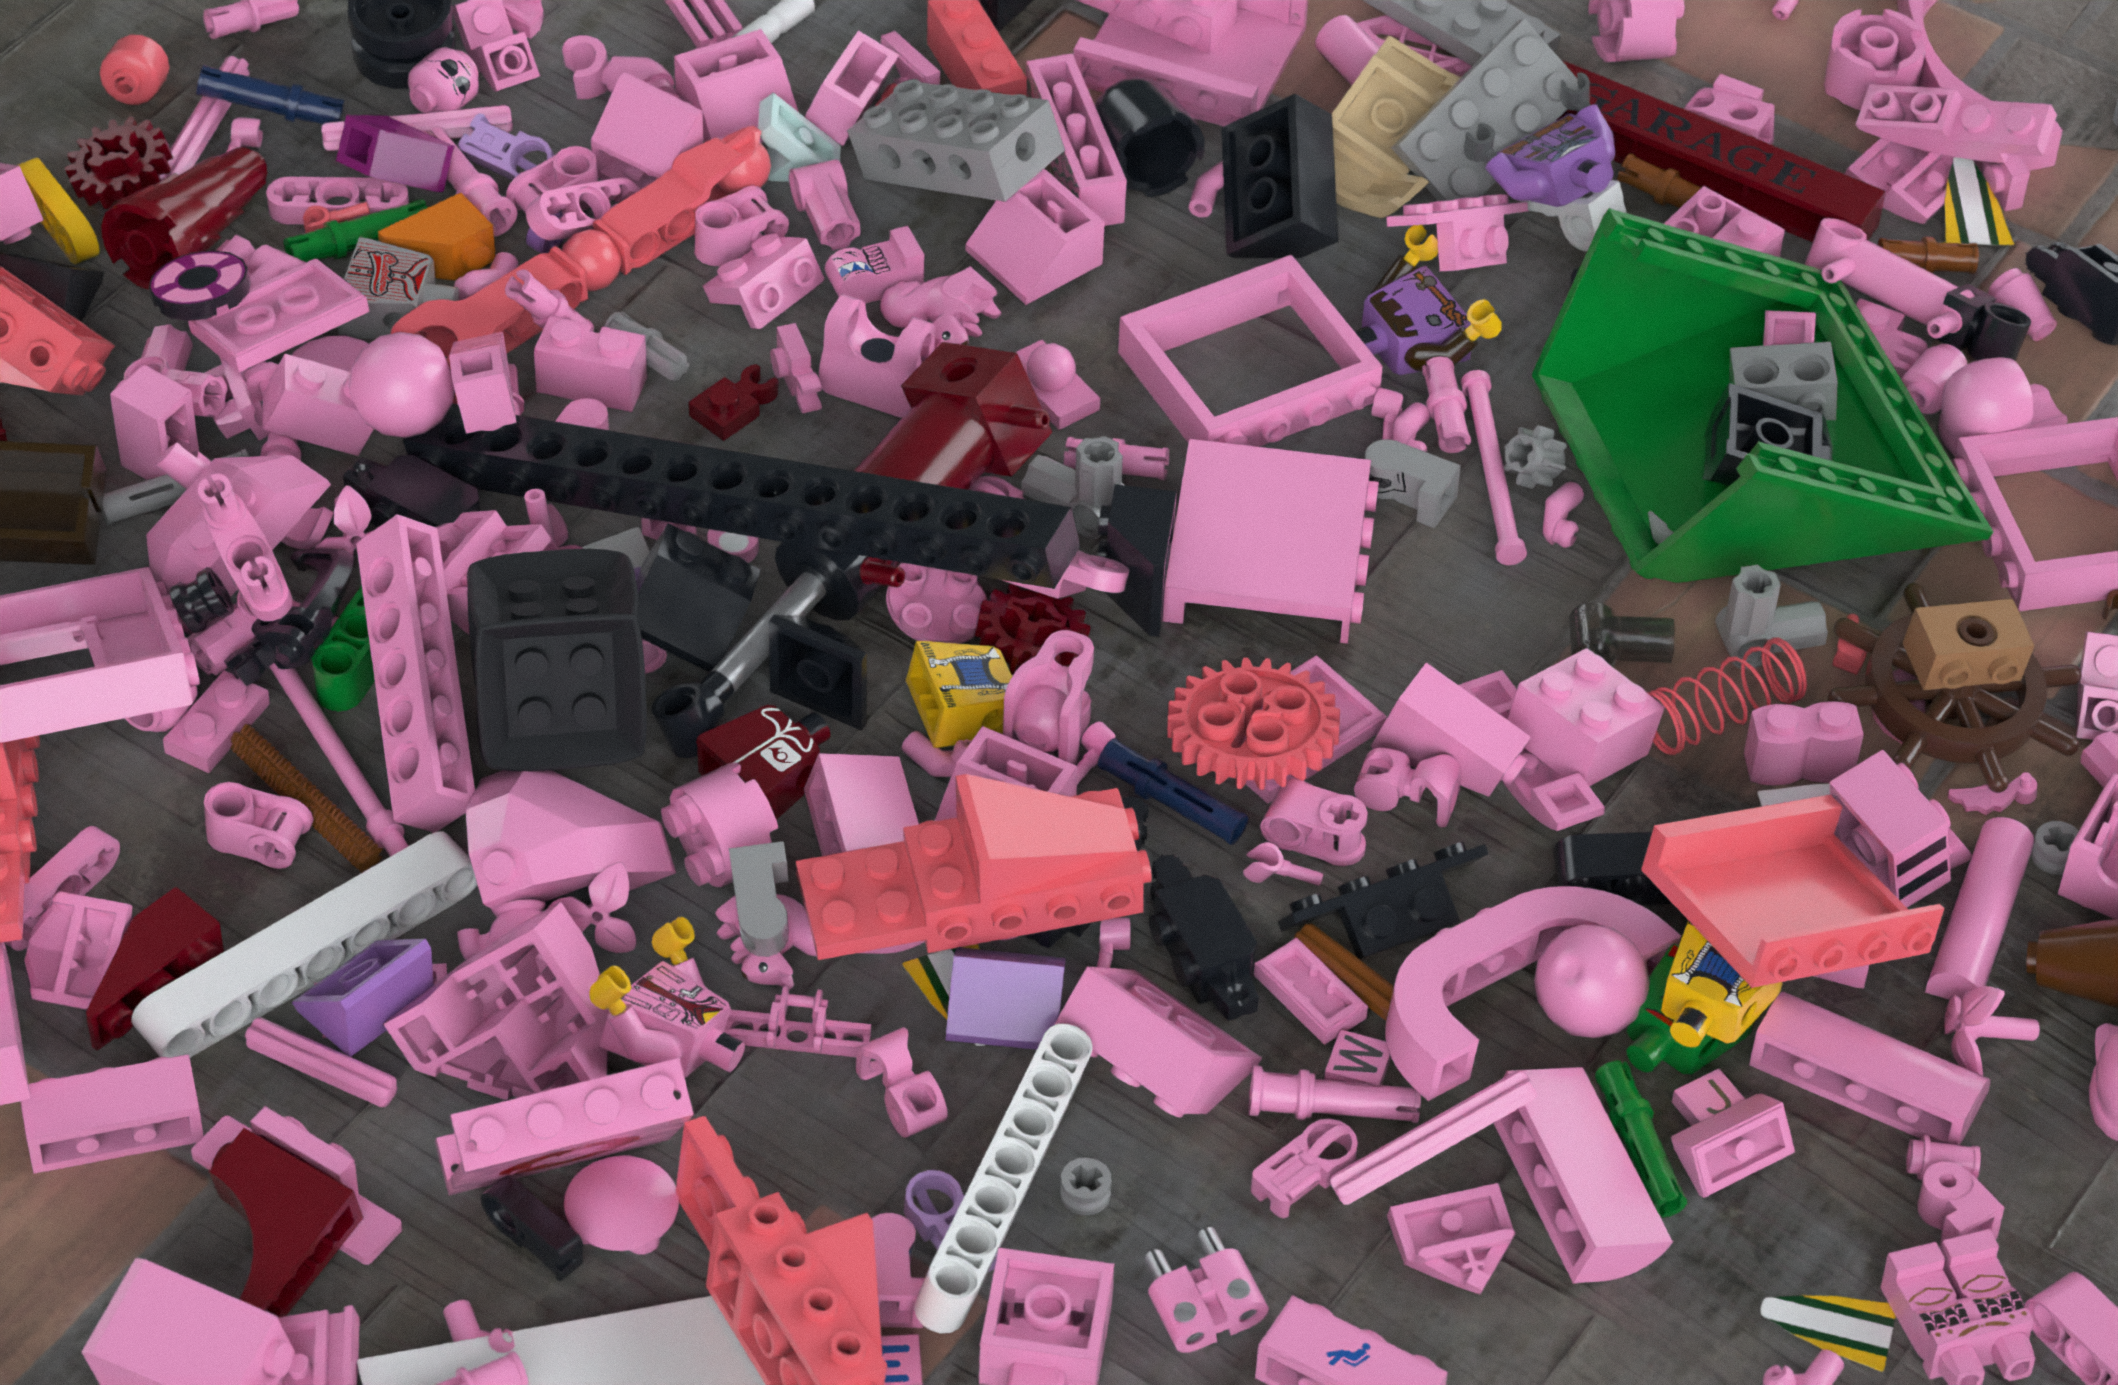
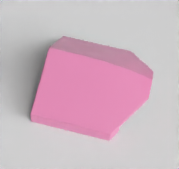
[24,891,132,1010]

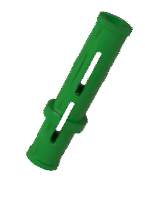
[283,199,429,262]
[1595,1060,1687,1218]

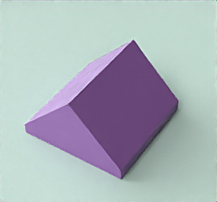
[292,939,434,1057]
[946,947,1066,1050]

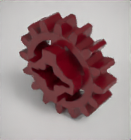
[65,117,173,209]
[975,583,1090,675]

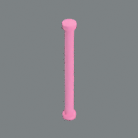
[1461,370,1527,565]

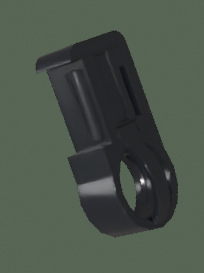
[481,1176,583,1281]

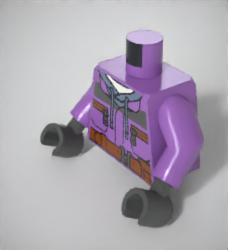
[1464,72,1615,207]

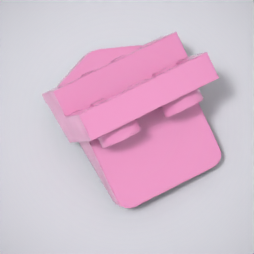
[436,510,552,635]

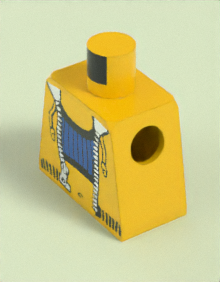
[906,641,1013,748]
[1661,920,1783,1047]

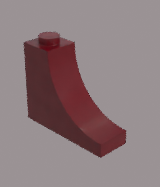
[209,1128,364,1318]

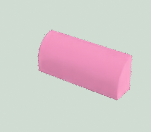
[804,753,924,954]
[1749,992,1991,1145]
[1494,1067,1673,1283]

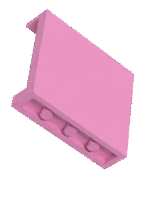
[1162,439,1379,644]

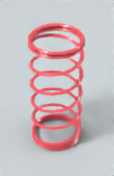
[1647,638,1807,755]

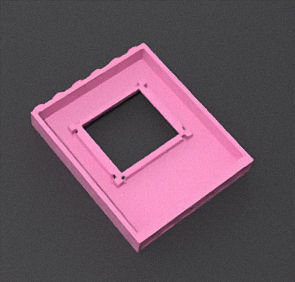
[0,567,199,743]

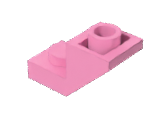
[452,0,540,92]
[2076,631,2118,740]

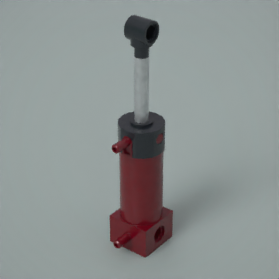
[651,342,1053,758]

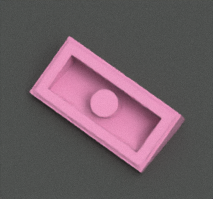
[1671,1094,1795,1198]

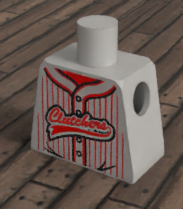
[338,237,459,339]

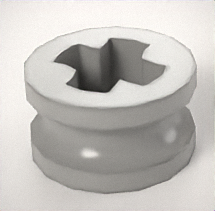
[2031,821,2079,875]
[1060,1157,1112,1216]

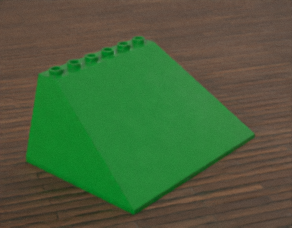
[1531,208,1994,583]

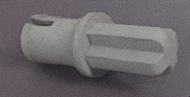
[604,311,690,381]

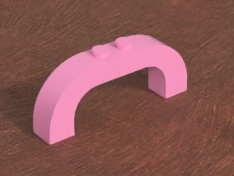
[1386,886,1681,1101]

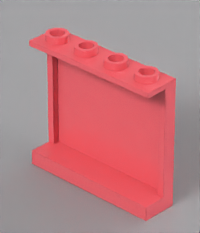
[1641,794,1945,988]

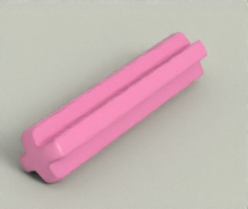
[245,1017,398,1107]

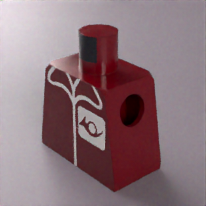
[697,705,831,820]

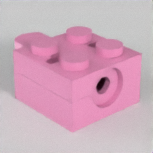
[979,1248,1114,1385]

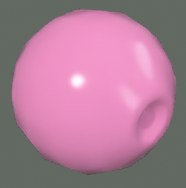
[349,332,455,438]
[1534,925,1650,1038]

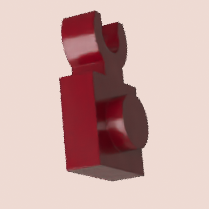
[688,364,779,441]

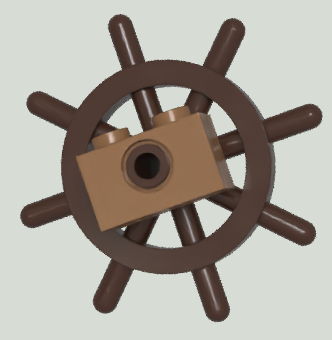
[1828,583,2082,793]

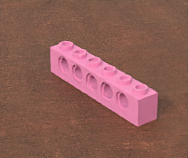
[356,514,475,833]

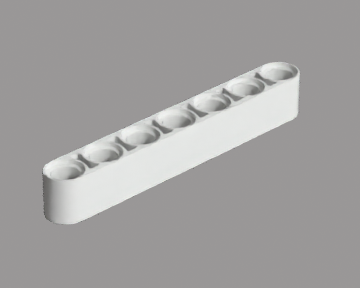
[132,831,477,1058]
[914,1024,1093,1333]

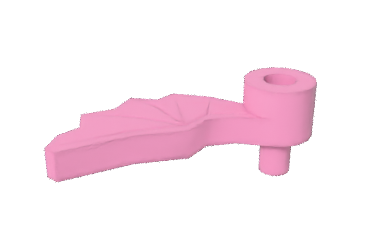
[1948,772,2037,816]

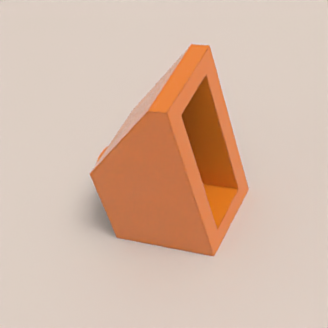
[378,192,495,281]

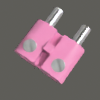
[1144,1227,1268,1353]

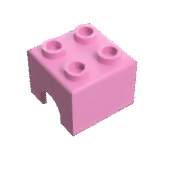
[2058,773,2118,919]

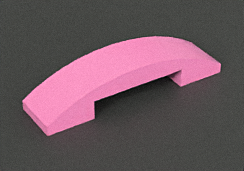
[1459,670,1605,831]

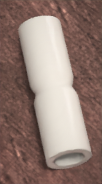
[732,0,815,43]

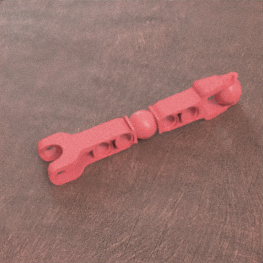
[390,126,772,404]

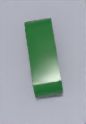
[312,585,375,712]

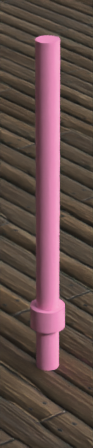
[269,663,409,857]

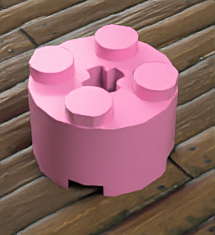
[1588,0,1685,62]
[1824,9,1926,110]
[661,763,778,887]

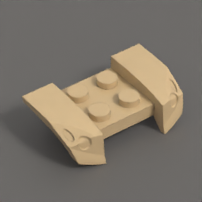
[1332,35,1461,219]

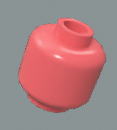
[100,35,169,105]

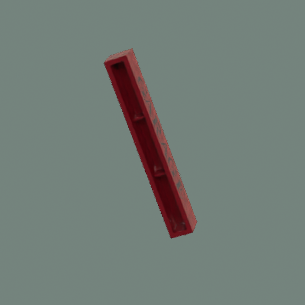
[1556,60,1886,243]

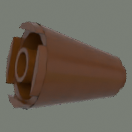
[2026,918,2118,1009]

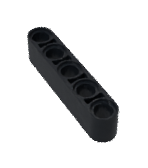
[1552,832,1673,905]

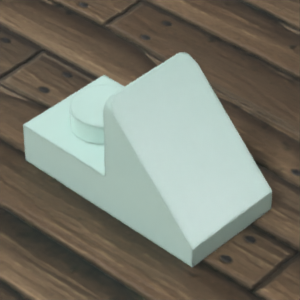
[758,93,841,182]

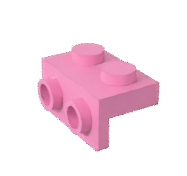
[703,233,824,329]

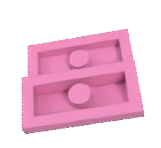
[1844,138,1980,225]

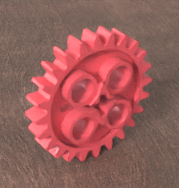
[1167,657,1340,790]

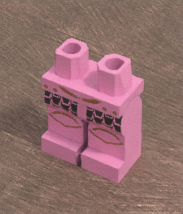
[1880,1229,2036,1385]

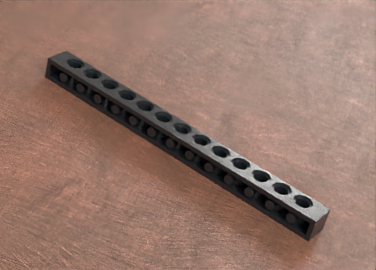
[403,404,1080,589]

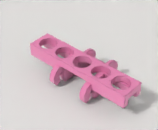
[724,986,871,1057]

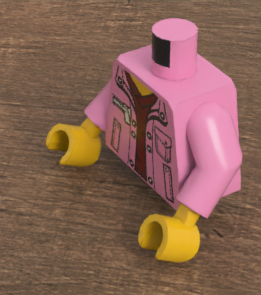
[589,917,745,1078]

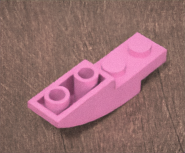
[1856,84,2057,163]

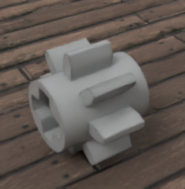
[1504,425,1567,489]

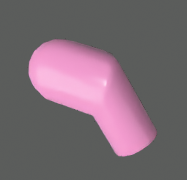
[1763,1350,1844,1385]

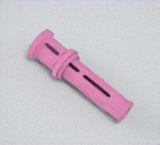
[424,126,518,237]
[1249,1065,1421,1123]

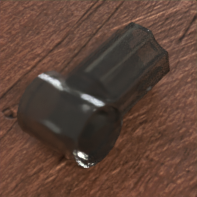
[1569,602,1675,666]

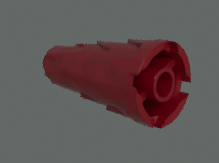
[101,147,268,290]

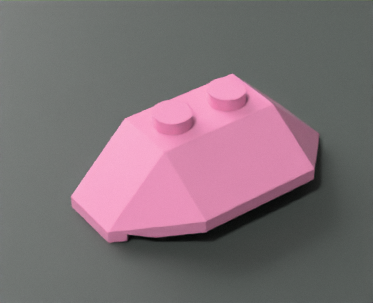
[146,455,331,636]

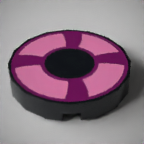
[148,250,251,321]

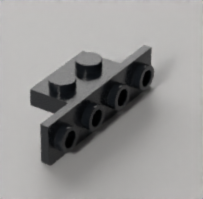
[1278,842,1489,960]

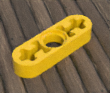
[16,157,99,264]

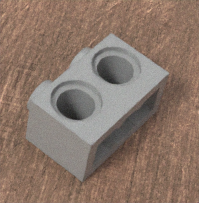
[1729,342,1838,420]

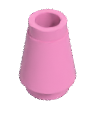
[1988,268,2057,341]

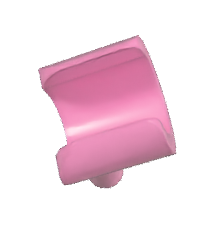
[226,117,263,152]
[1371,387,1403,440]
[1077,722,1115,785]
[1243,842,1323,886]
[1096,918,1130,968]

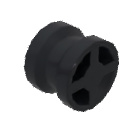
[170,567,234,633]

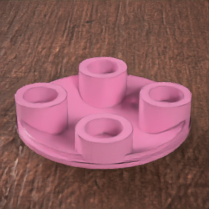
[886,563,988,644]
[564,1156,679,1255]

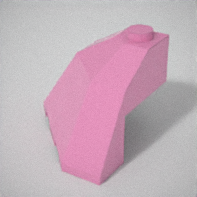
[465,770,676,910]
[383,902,609,1100]

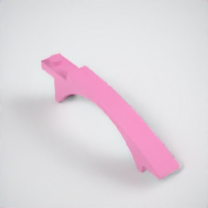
[1897,0,2063,211]

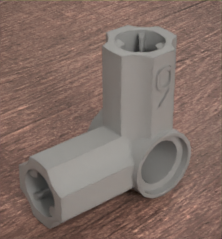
[1021,436,1124,539]
[1715,565,1828,670]

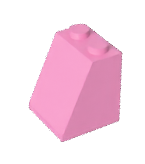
[82,1258,295,1385]

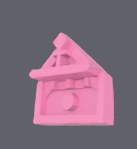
[1387,1183,1515,1294]

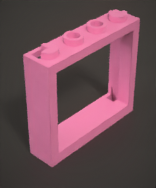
[1118,255,1383,447]
[1951,417,2118,612]

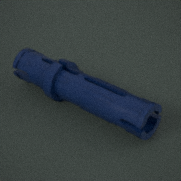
[196,65,345,125]
[1097,738,1249,845]

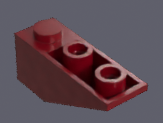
[86,887,224,1051]

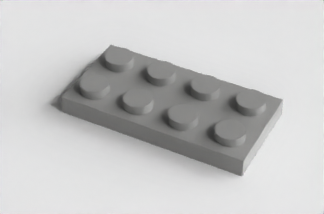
[1362,0,1561,66]
[1391,18,1580,201]

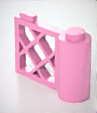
[1316,15,1472,86]

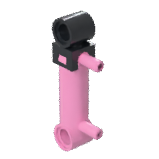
[1804,218,2032,361]

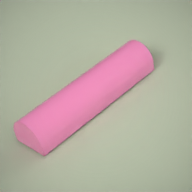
[1925,817,2034,1002]

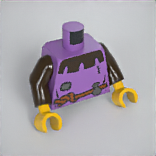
[1354,225,1502,375]

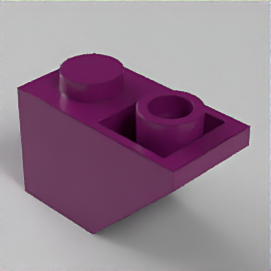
[336,115,454,192]

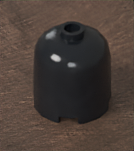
[1095,77,1205,197]

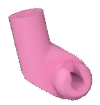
[1189,160,1224,218]
[454,252,518,300]
[1392,402,1430,452]
[1542,481,1584,548]
[902,731,971,777]
[443,1300,515,1353]

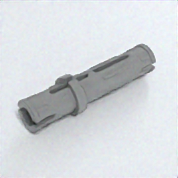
[102,449,249,526]

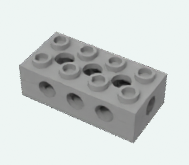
[847,80,1065,202]

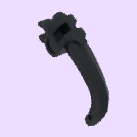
[224,549,354,686]

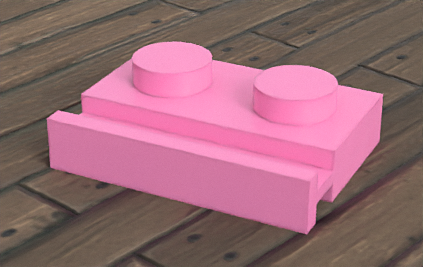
[277,1305,360,1385]

